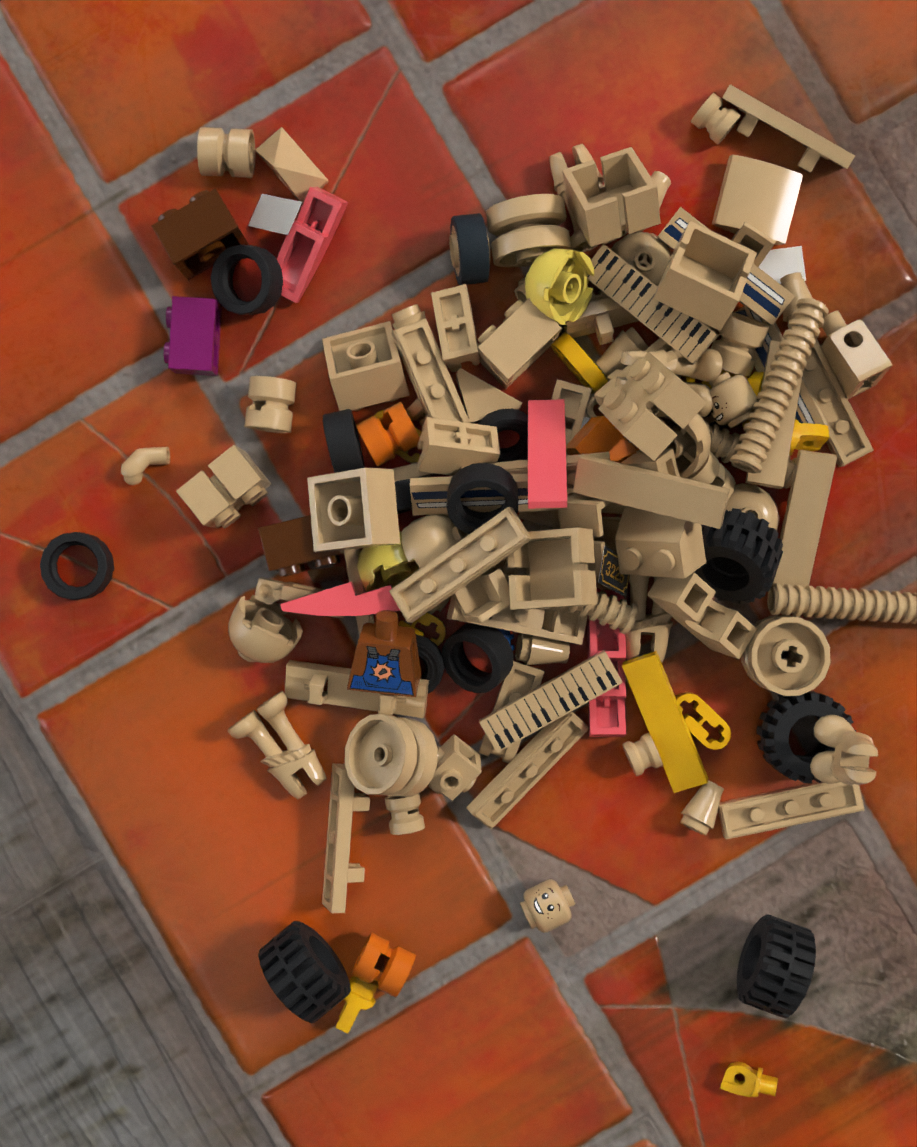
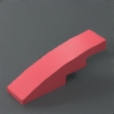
[528,399,567,509]
[280,582,400,616]
[587,589,626,737]

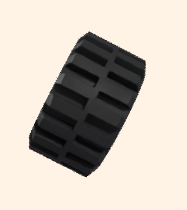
[694,508,783,604]
[756,691,856,784]
[737,914,816,1018]
[258,921,351,1023]

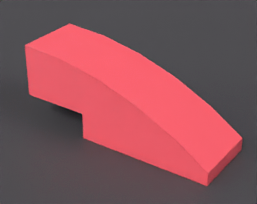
[277,186,349,303]

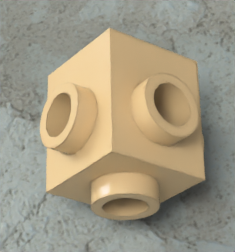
[428,734,482,801]

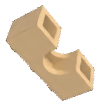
[647,572,757,659]

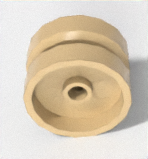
[486,194,572,267]
[741,615,831,696]
[345,714,438,797]

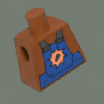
[347,610,421,697]

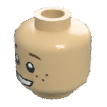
[709,372,759,429]
[520,879,575,933]

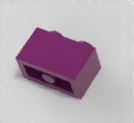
[163,296,222,376]

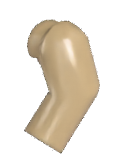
[121,447,170,485]

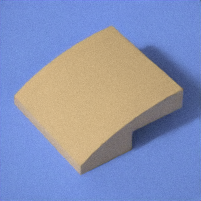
[712,155,803,245]

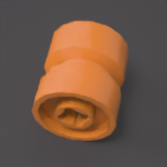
[356,402,420,467]
[351,932,416,998]

